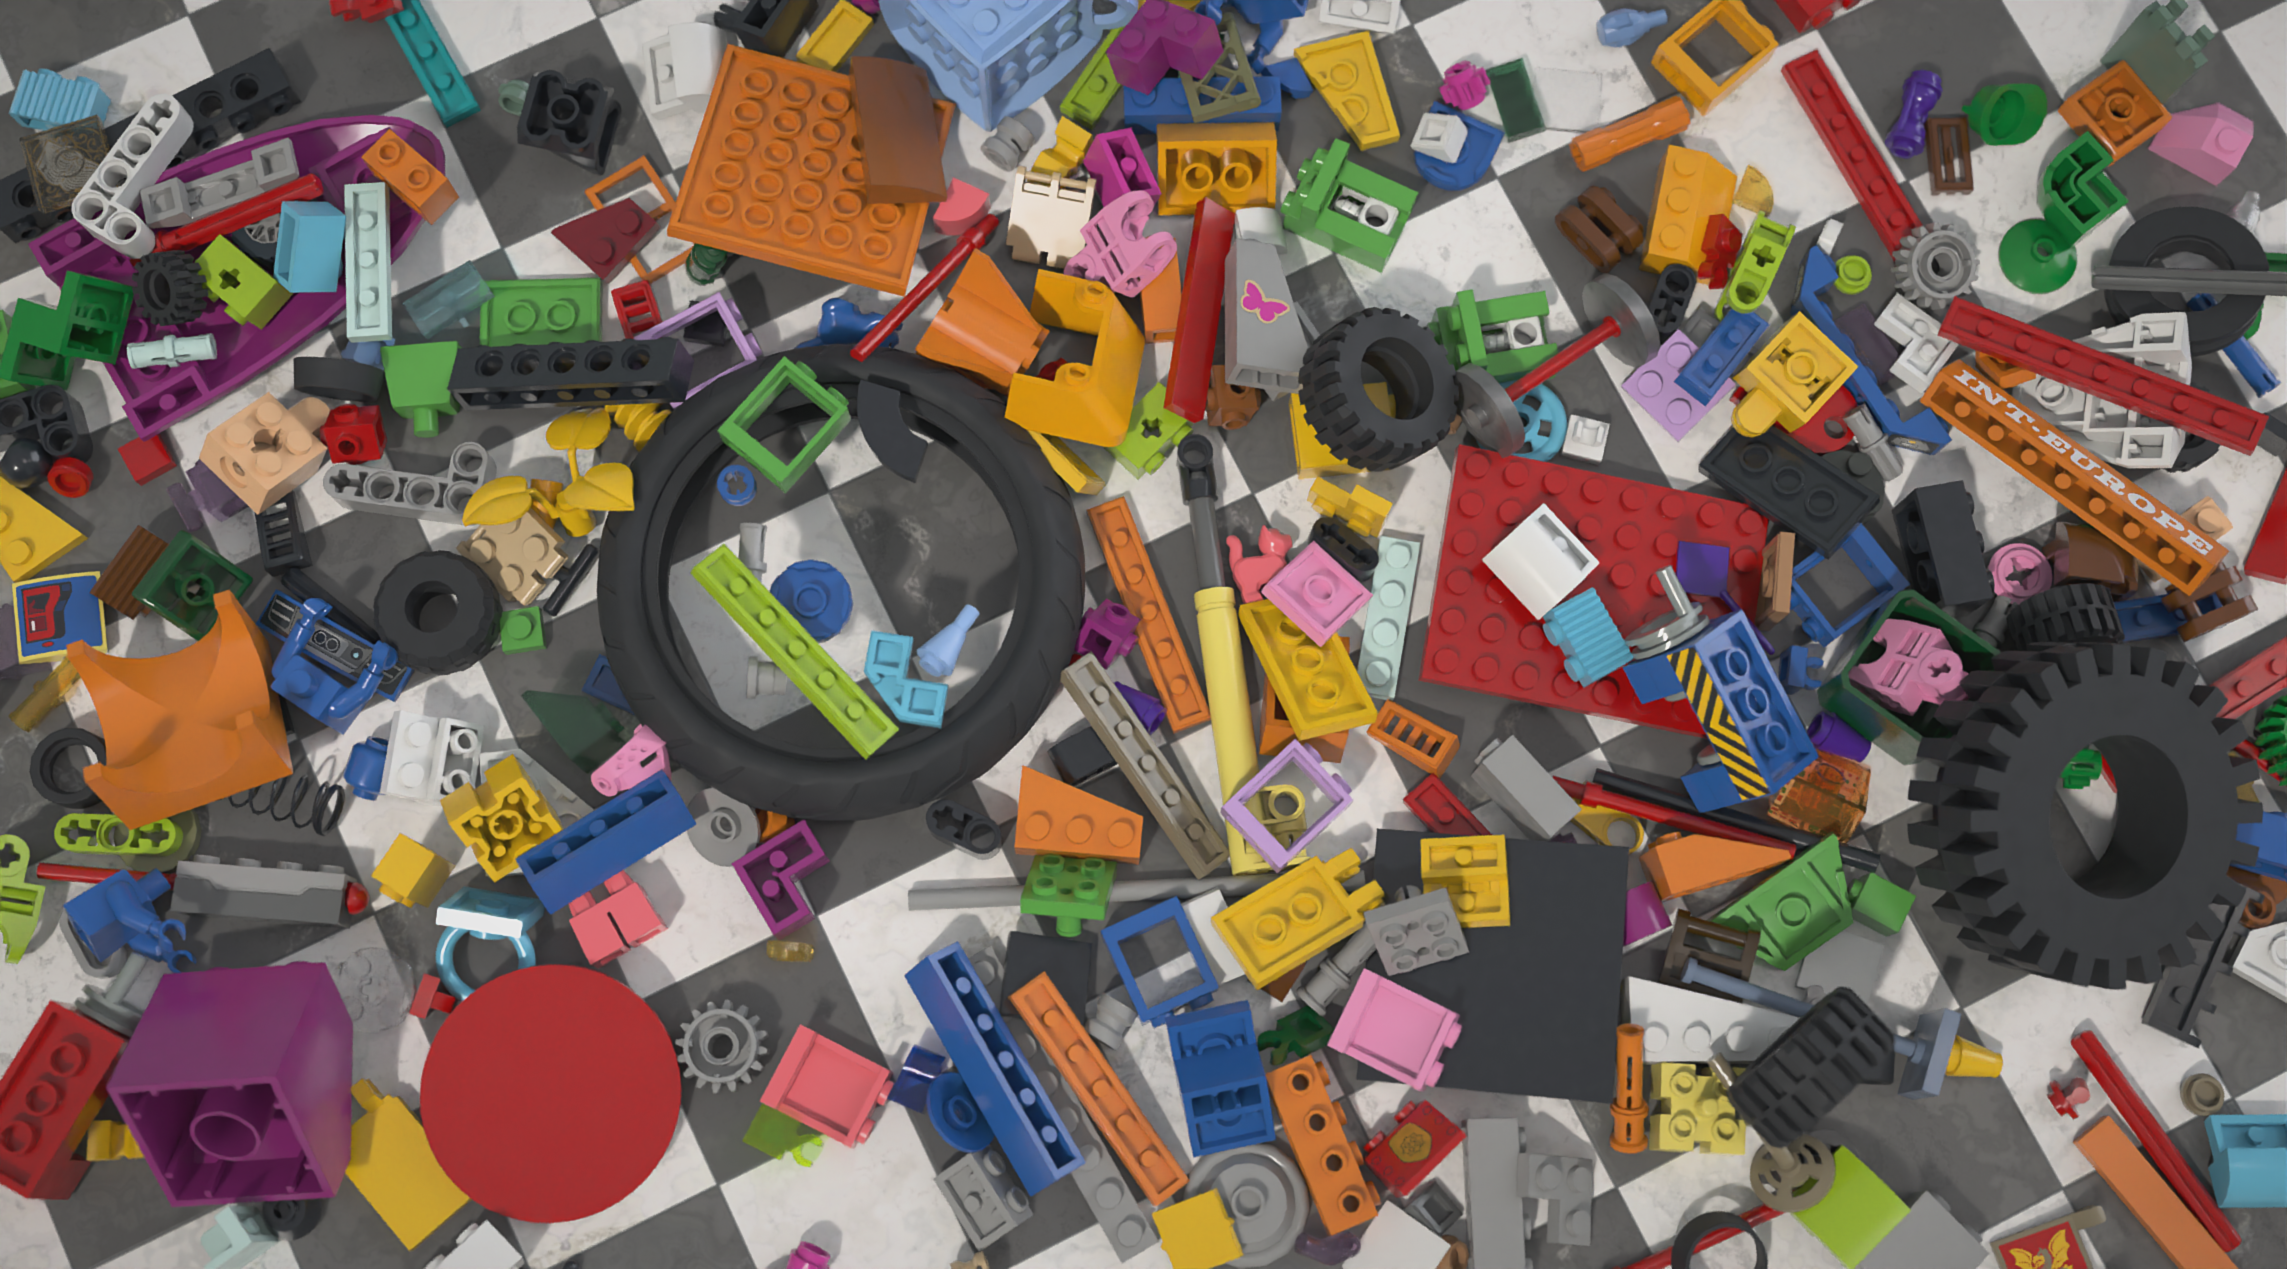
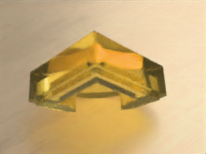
[1732,165,1774,218]
[766,940,814,962]

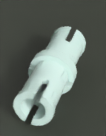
[127,333,217,369]

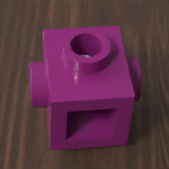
[1074,598,1141,670]

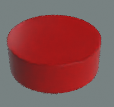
[48,457,94,498]

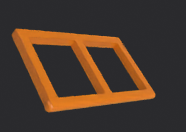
[585,155,695,284]

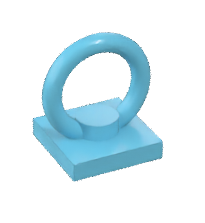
[436,887,545,1002]

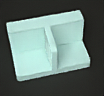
[201,1206,279,1269]

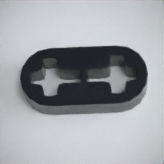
[1307,517,1379,583]

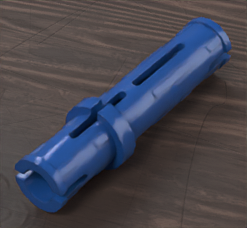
[2186,293,2281,398]

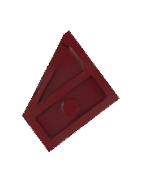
[550,198,661,284]

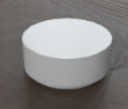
[1817,219,1844,257]

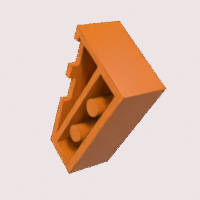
[1014,765,1143,865]

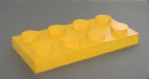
[1238,599,1378,741]

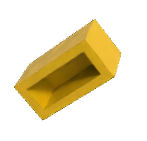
[371,833,456,908]

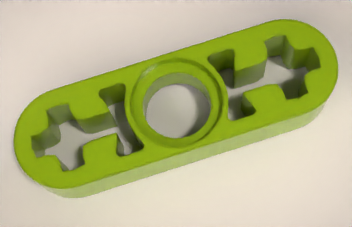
[54,813,183,857]

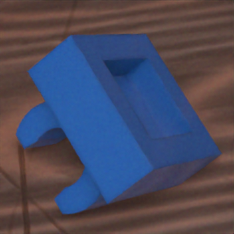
[1778,645,1824,695]

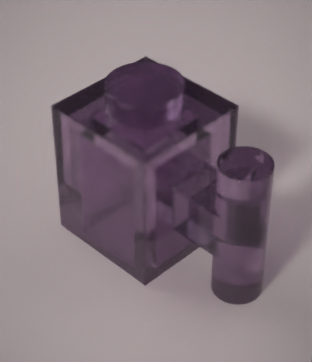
[166,459,249,532]

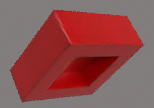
[118,434,177,486]

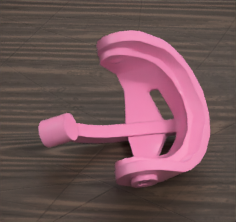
[591,723,671,796]

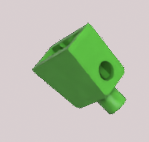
[380,341,462,438]

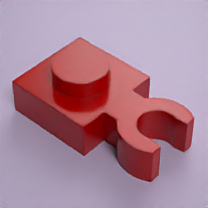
[1697,214,1743,290]

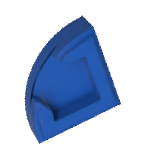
[1260,58,1314,98]

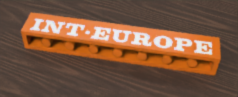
[1919,359,2229,596]

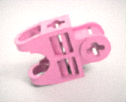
[1063,190,1177,298]
[1848,619,1969,717]

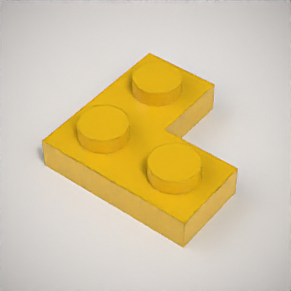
[1307,476,1393,538]

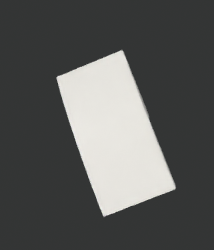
[1181,887,1245,986]

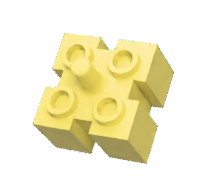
[1649,1062,1746,1156]

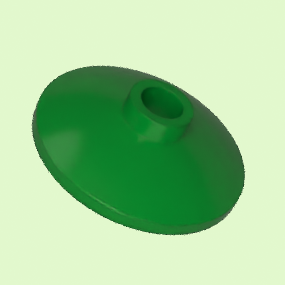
[1998,219,2077,294]

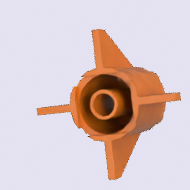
[915,248,1049,397]

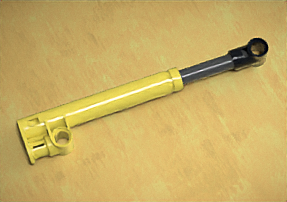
[1176,434,1312,876]

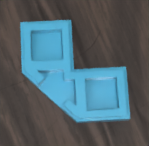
[864,630,948,728]

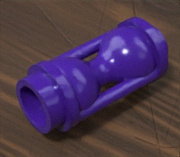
[1885,70,1943,159]

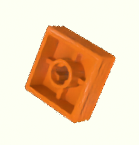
[2058,60,2172,167]

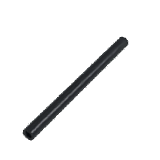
[1592,768,1881,874]

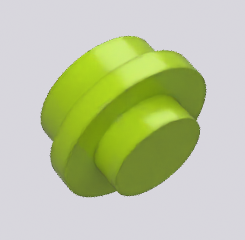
[1834,256,1872,295]

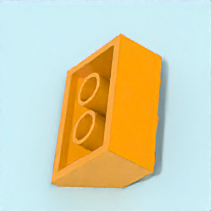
[1157,122,1277,215]
[1639,145,1737,285]

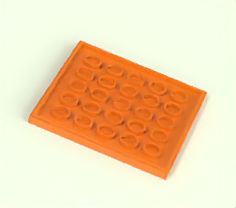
[667,44,956,297]

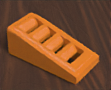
[1366,699,1460,779]

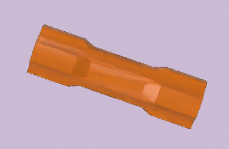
[1569,96,1691,172]

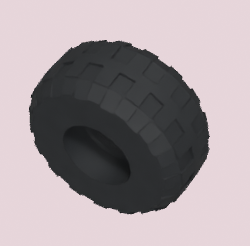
[373,550,503,676]

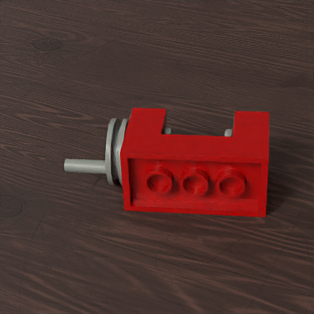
[0,952,148,1200]

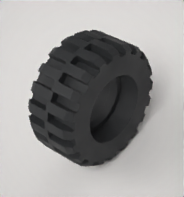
[1298,307,1459,472]
[1726,986,1896,1149]

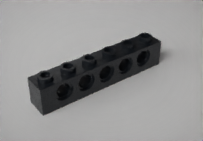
[447,337,694,411]

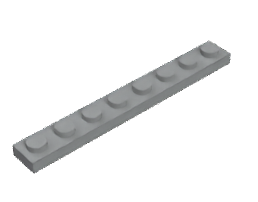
[968,945,1159,1263]

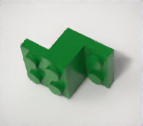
[0,270,134,390]

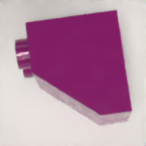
[106,961,353,1207]

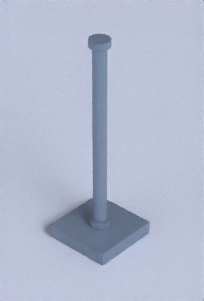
[1680,957,1961,1100]

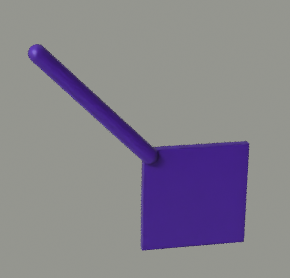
[1676,541,1775,655]

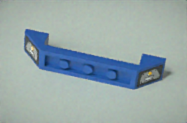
[1790,245,1952,456]

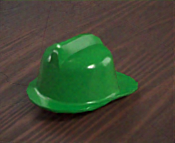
[1961,83,2048,146]

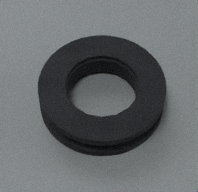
[2104,206,2269,357]

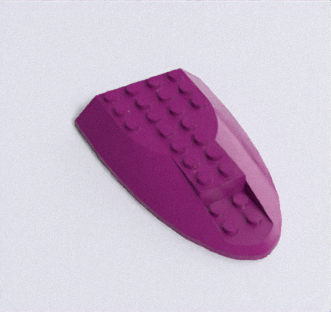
[28,115,445,442]

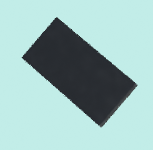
[1698,425,1880,560]

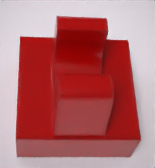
[409,973,456,1019]

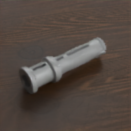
[1295,902,1387,1016]

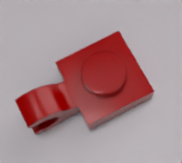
[329,0,403,23]

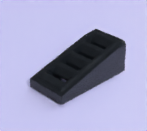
[254,490,313,577]

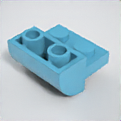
[2204,1114,2287,1208]

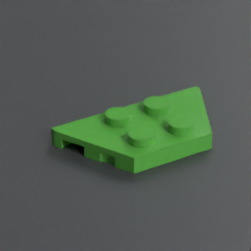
[1707,831,1854,971]

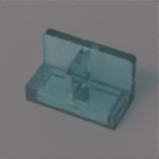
[401,260,494,340]

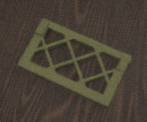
[1178,12,1261,124]

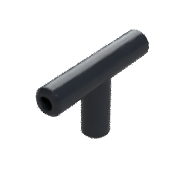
[543,544,599,617]

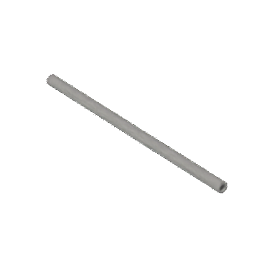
[908,870,1365,911]

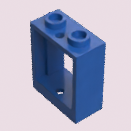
[1790,523,1910,648]
[1100,896,1219,1029]

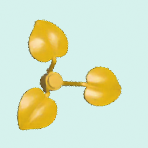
[462,407,635,537]

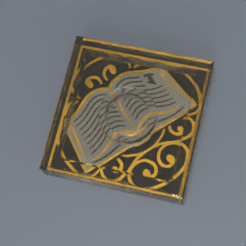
[19,114,120,214]

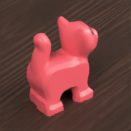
[1226,525,1293,604]

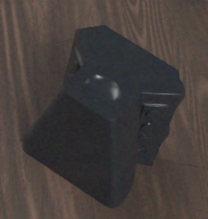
[517,70,622,175]

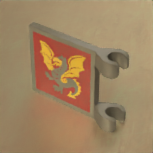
[1989,1205,2106,1269]

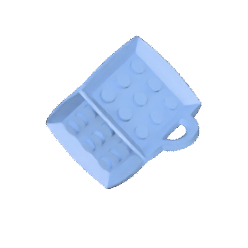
[878,0,1138,131]

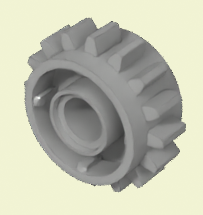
[1891,222,1980,310]
[675,1000,770,1094]

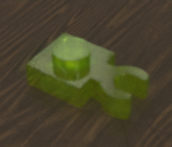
[742,1103,824,1167]

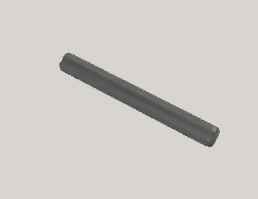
[2091,265,2287,296]

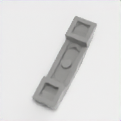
[140,138,299,228]

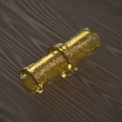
[8,656,81,733]

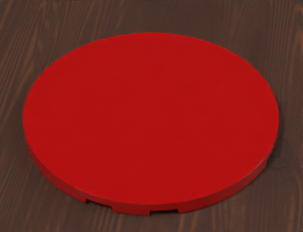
[420,964,682,1223]

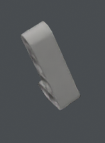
[323,442,496,526]

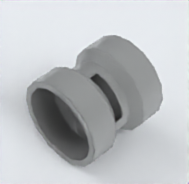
[981,116,1035,172]
[1083,993,1138,1051]

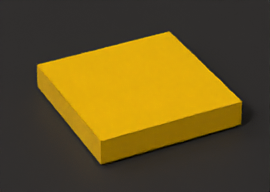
[1027,430,1106,495]

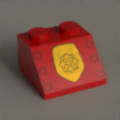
[1363,1100,1467,1198]

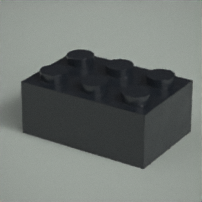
[1891,480,1995,618]

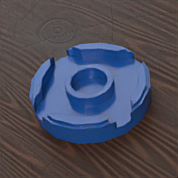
[770,559,853,643]

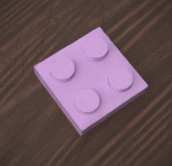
[1621,329,1736,442]

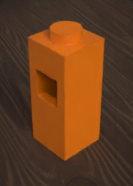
[1138,236,1182,344]

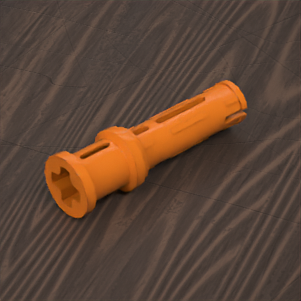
[1609,1024,1649,1153]

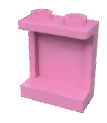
[1328,968,1463,1092]

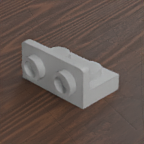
[933,1145,1033,1252]

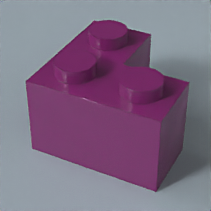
[1106,0,1224,95]
[731,820,830,940]

